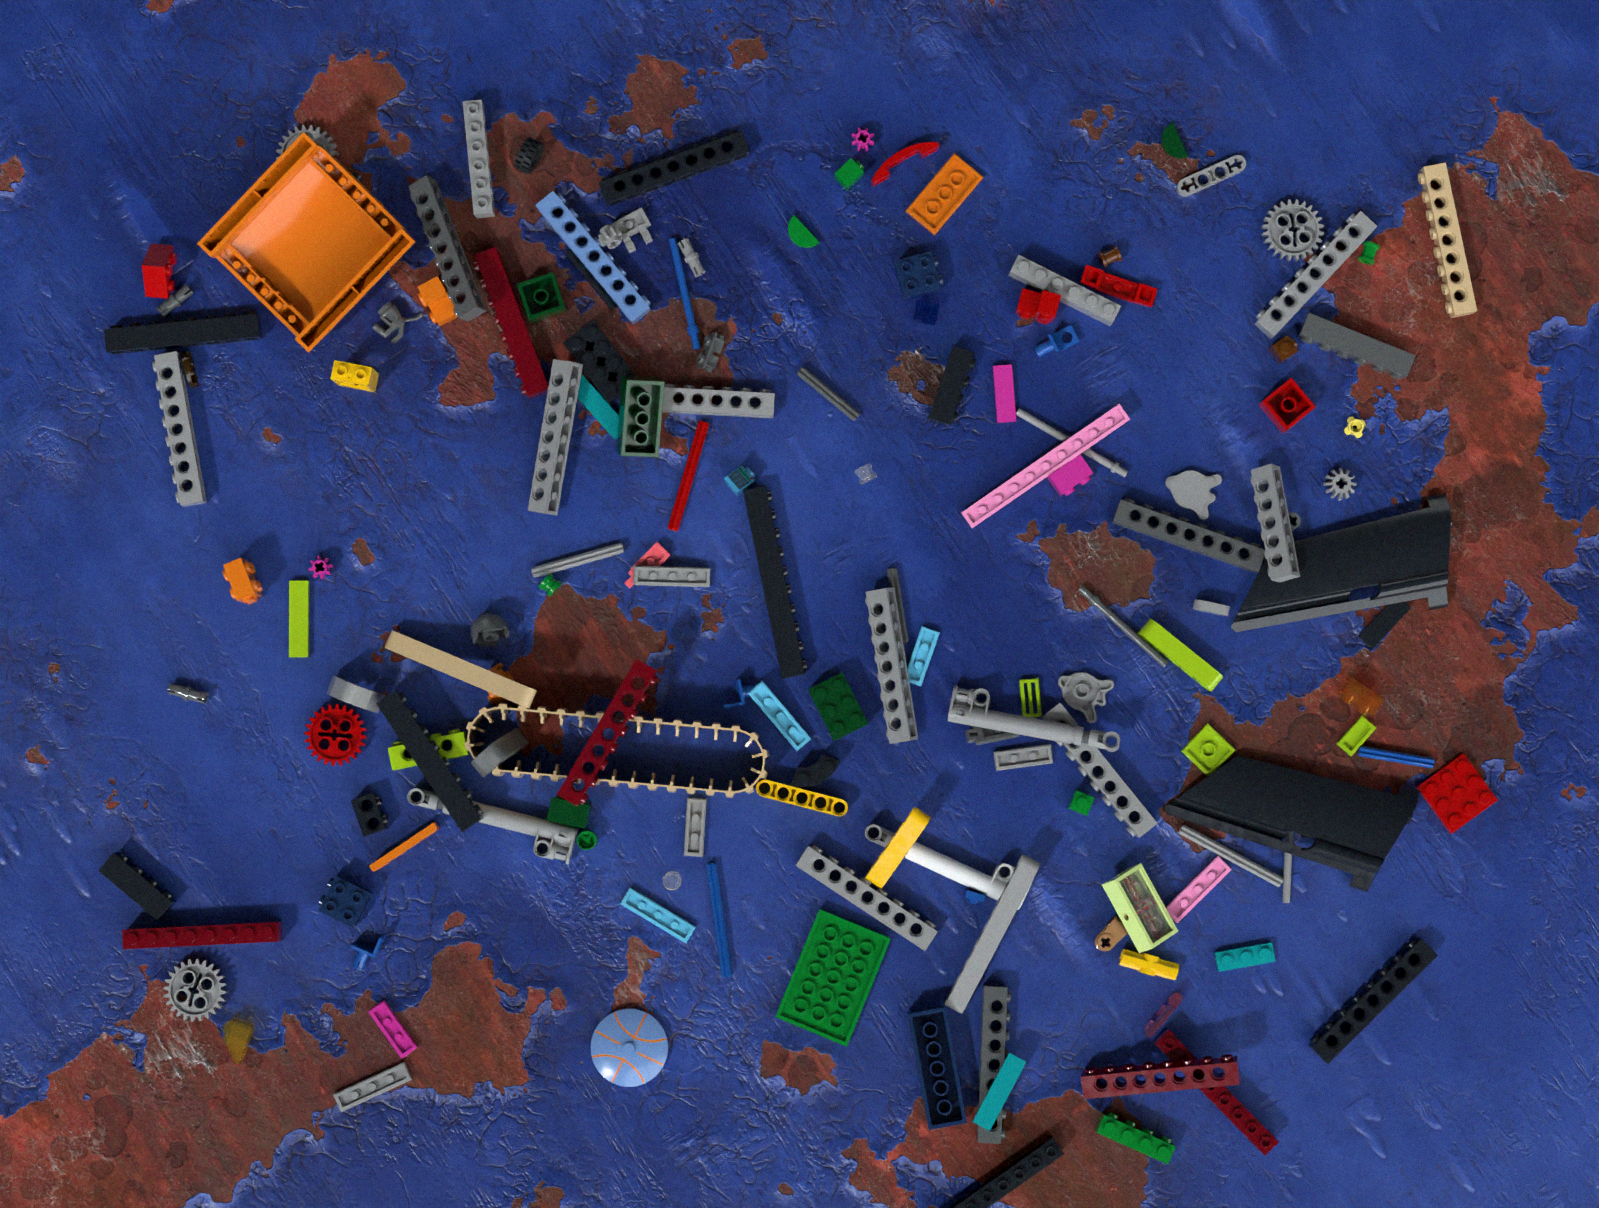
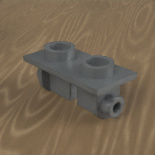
[697,332,725,373]

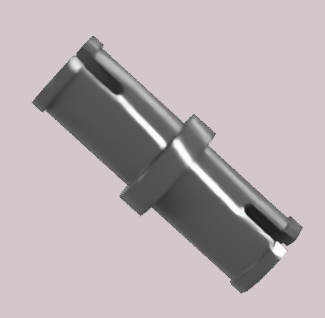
[156,284,194,317]
[168,682,209,704]

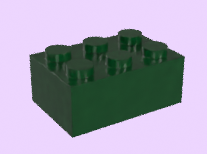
[808,673,868,741]

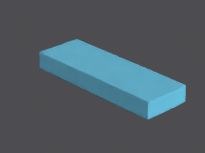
[907,626,940,687]

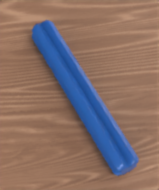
[1358,746,1435,768]

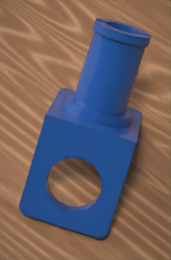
[1035,325,1079,357]
[720,679,758,709]
[351,933,386,971]

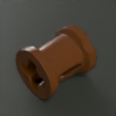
[1098,245,1122,268]

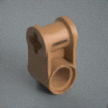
[1094,915,1128,951]

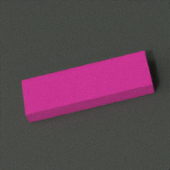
[993,364,1016,423]
[368,1000,418,1059]

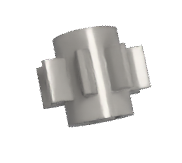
[598,225,622,249]

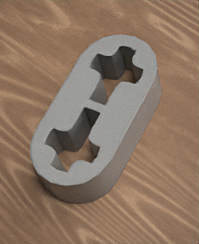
[1192,599,1230,616]

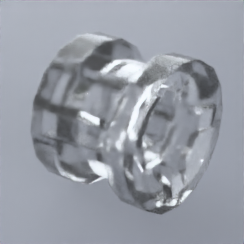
[854,463,877,485]
[662,871,682,890]

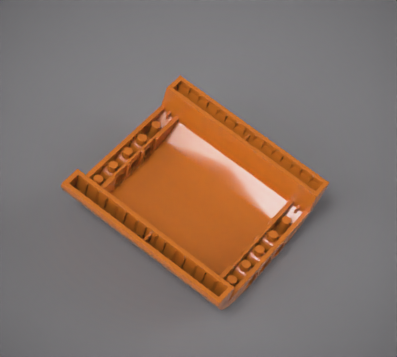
[197,132,416,353]

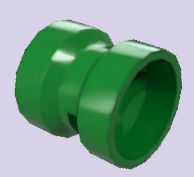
[577,830,597,850]

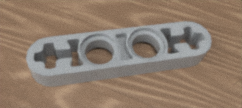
[1176,155,1246,197]

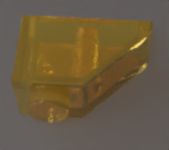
[223,1018,255,1064]

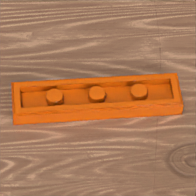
[369,822,440,871]

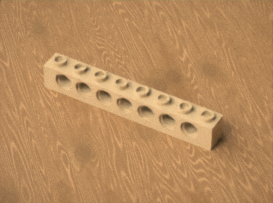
[1418,162,1477,318]

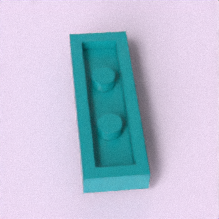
[1214,942,1276,972]

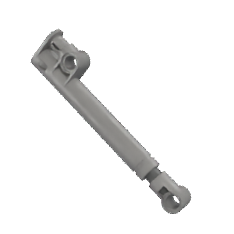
[948,684,1120,752]
[407,788,578,865]

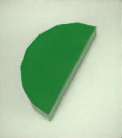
[788,215,820,248]

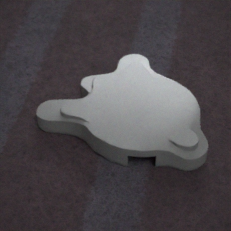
[1165,470,1222,520]
[1058,672,1114,723]

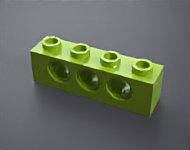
[388,729,470,771]

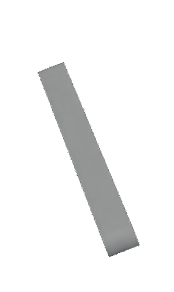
[944,854,1040,1014]

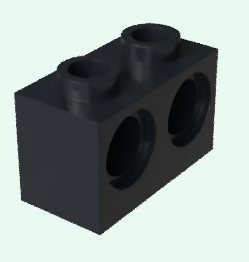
[351,792,389,837]

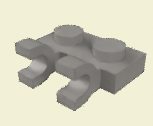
[610,207,653,253]

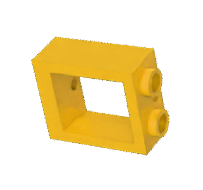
[330,360,379,392]

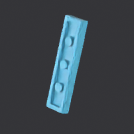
[747,680,811,751]
[620,887,696,943]

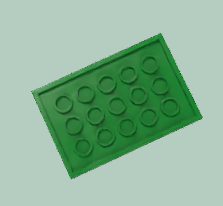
[775,909,891,1047]

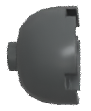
[470,612,510,647]

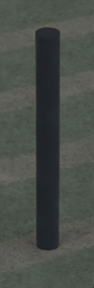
[564,248,618,311]

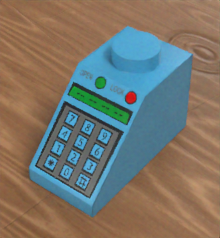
[724,466,755,497]

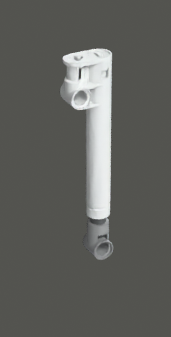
[865,824,1034,910]

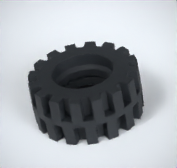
[514,137,544,175]

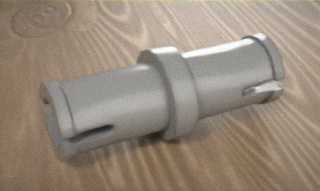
[678,238,706,277]

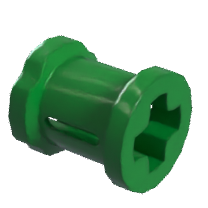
[1358,241,1380,265]

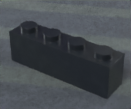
[928,346,976,427]
[98,852,176,920]

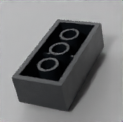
[563,320,636,406]

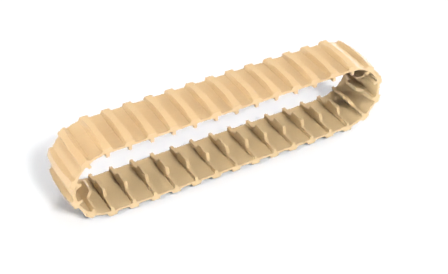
[464,702,770,798]

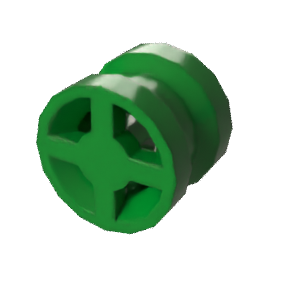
[539,573,562,597]

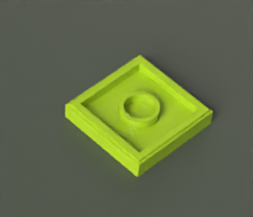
[1181,723,1235,777]

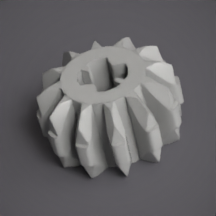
[1323,468,1357,501]

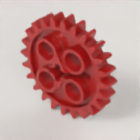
[304,704,368,766]

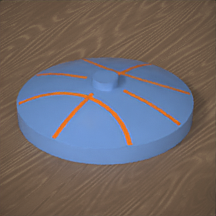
[591,1008,668,1087]

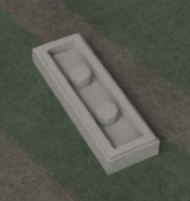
[993,744,1053,771]
[684,798,707,857]

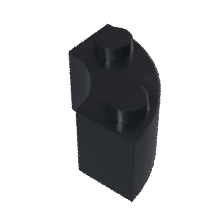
[791,755,840,787]

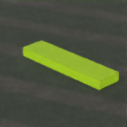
[289,581,309,658]

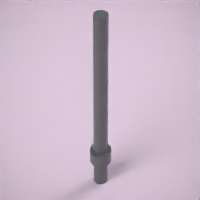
[1078,585,1168,668]

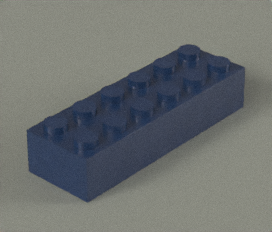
[907,1005,967,1130]

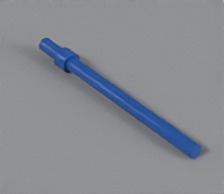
[669,238,701,350]

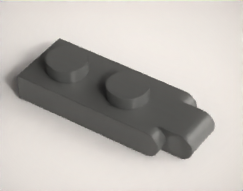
[965,726,1019,745]

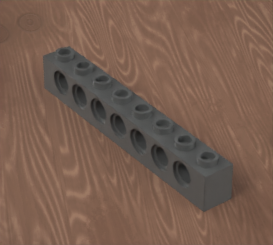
[408,175,487,322]
[1111,498,1264,573]
[976,985,1011,1144]

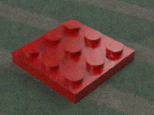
[1416,753,1498,834]

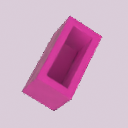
[1047,454,1093,496]

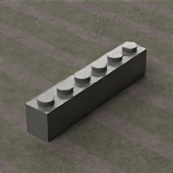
[1297,313,1416,380]

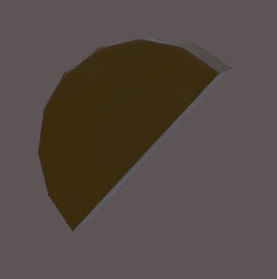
[182,350,199,388]

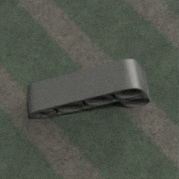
[471,728,530,778]

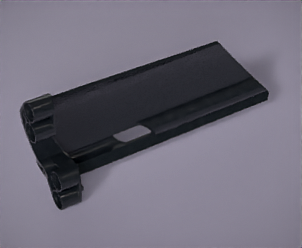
[1231,493,1452,632]
[1164,756,1419,892]

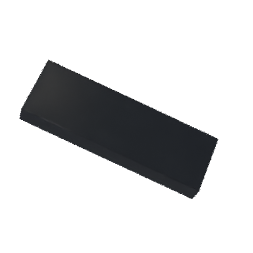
[1357,602,1411,650]

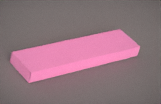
[1165,855,1232,923]

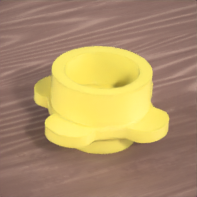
[1344,417,1366,438]

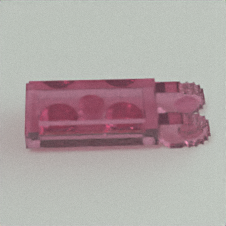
[1143,992,1183,1038]

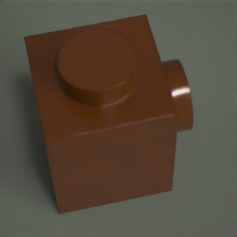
[1268,335,1298,364]

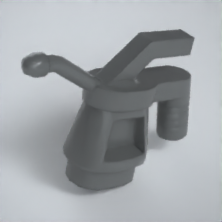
[372,301,423,344]

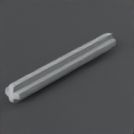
[531,543,624,578]

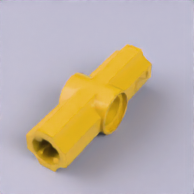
[1118,949,1179,980]

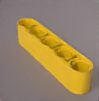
[756,780,848,816]
[865,806,931,889]

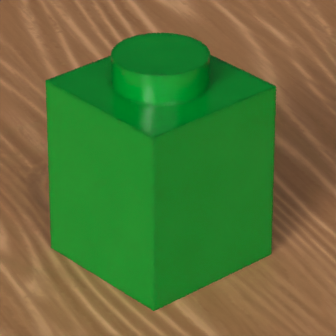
[834,158,864,191]
[1067,790,1094,816]

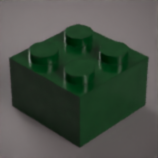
[517,272,567,323]
[547,795,592,829]

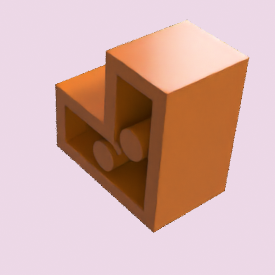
[417,276,457,326]

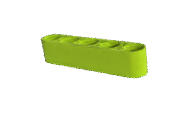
[1138,618,1223,692]

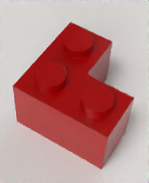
[142,244,177,299]
[1015,288,1061,325]

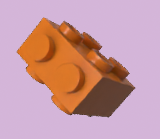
[222,558,263,605]

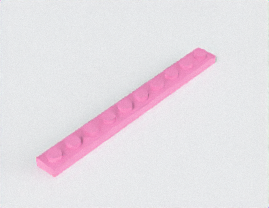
[961,404,1130,528]

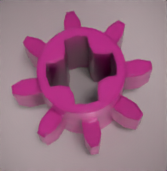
[852,128,874,152]
[308,556,334,580]

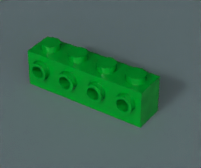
[1094,1111,1176,1164]

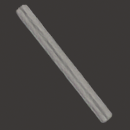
[1178,825,1283,887]

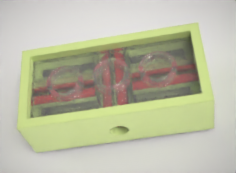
[1102,863,1178,953]

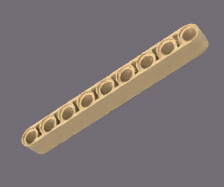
[384,630,537,708]

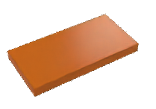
[905,153,983,236]

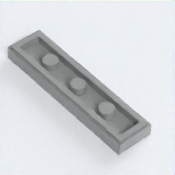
[633,566,710,587]
[333,1062,412,1112]

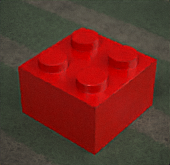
[1258,377,1316,434]

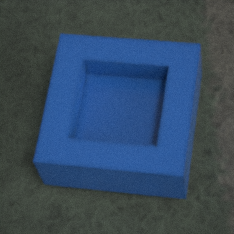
[964,889,986,905]

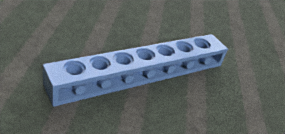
[535,191,651,325]

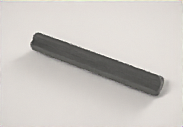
[797,367,860,421]
[887,568,909,643]

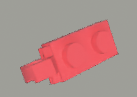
[624,542,671,589]

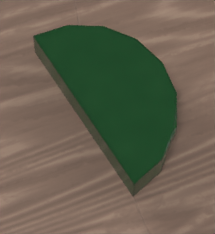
[1161,122,1188,160]

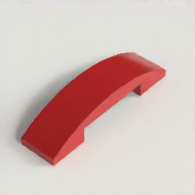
[871,142,940,187]
[1080,265,1158,307]

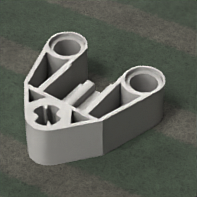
[326,675,385,713]

